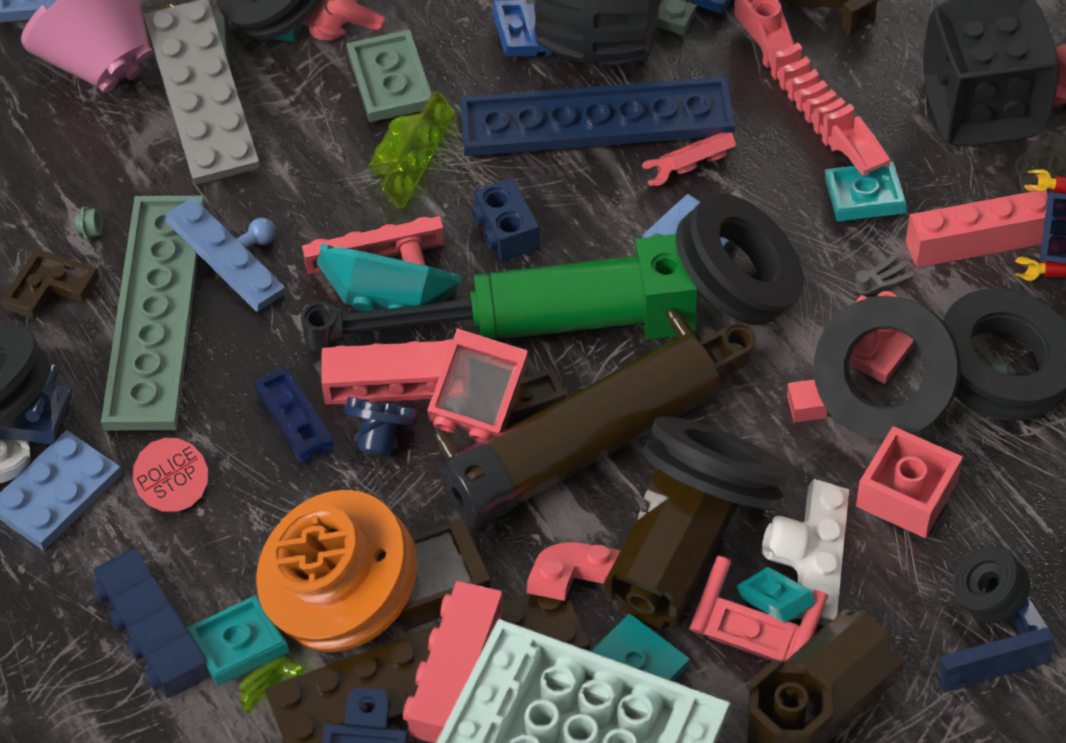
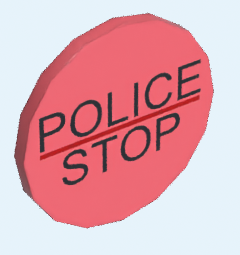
[133,438,208,512]

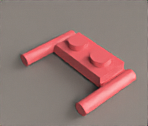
[689,556,828,661]

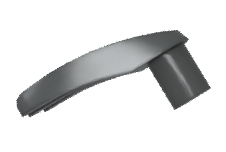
[855,253,915,295]

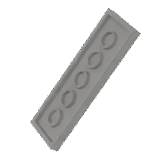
[143,0,260,185]

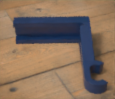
[937,549,1055,693]

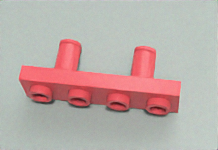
[302,216,444,275]

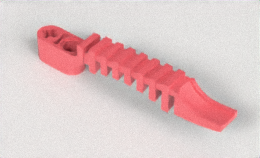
[734,0,890,177]

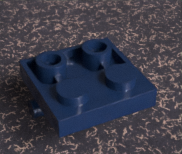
[0,364,72,444]

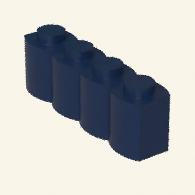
[91,548,209,698]

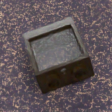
[383,518,491,631]

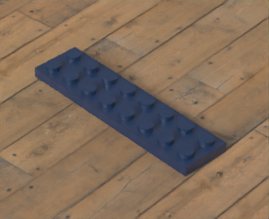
[460,76,735,156]

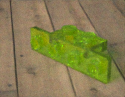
[368,91,455,209]

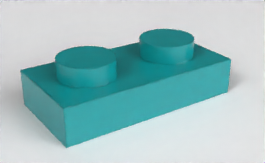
[737,567,815,623]

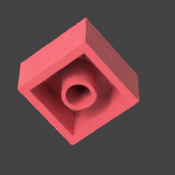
[856,426,963,538]

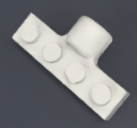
[762,479,849,626]

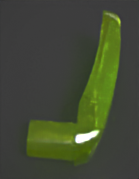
[238,657,304,713]

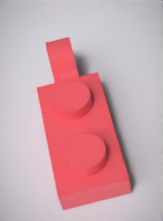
[642,133,736,186]

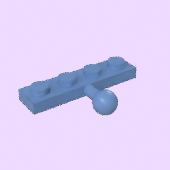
[165,197,285,312]

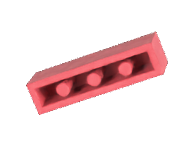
[906,190,1048,268]
[322,339,471,405]
[403,581,504,743]

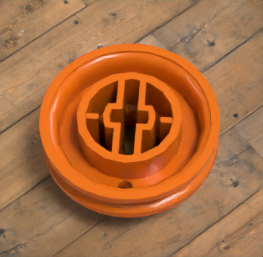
[257,490,418,652]

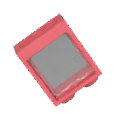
[427,329,529,442]

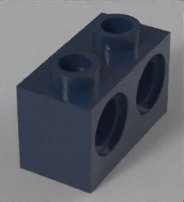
[471,178,540,262]

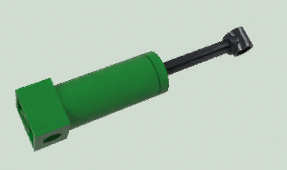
[301,233,697,352]

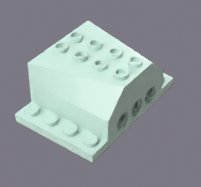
[436,619,730,743]

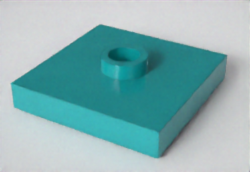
[825,161,906,221]
[185,595,289,687]
[591,613,690,682]

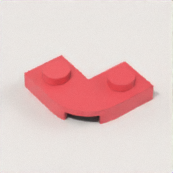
[527,542,621,600]

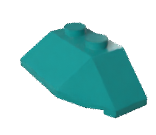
[317,244,462,312]

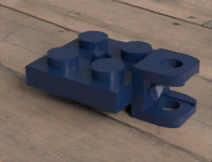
[322,688,407,743]

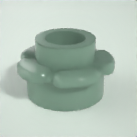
[75,207,102,240]

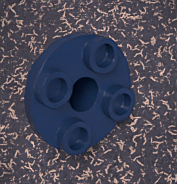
[343,397,418,456]

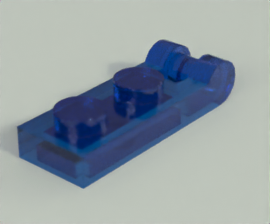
[253,366,334,462]

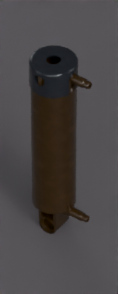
[434,309,756,529]

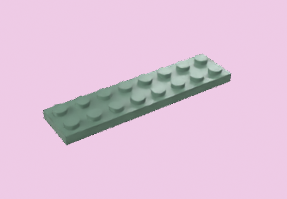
[101,195,205,431]

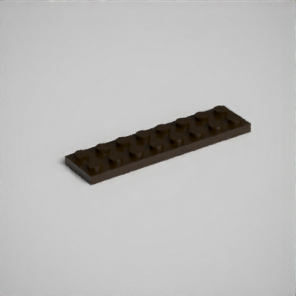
[264,593,590,743]

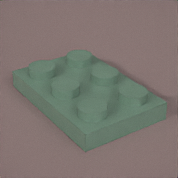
[346,30,434,122]

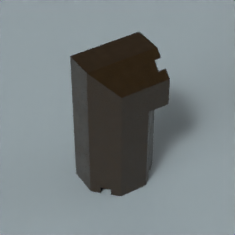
[604,469,738,629]
[747,609,905,743]

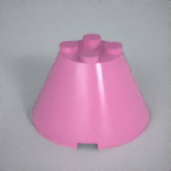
[21,0,153,93]

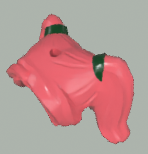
[303,0,386,40]

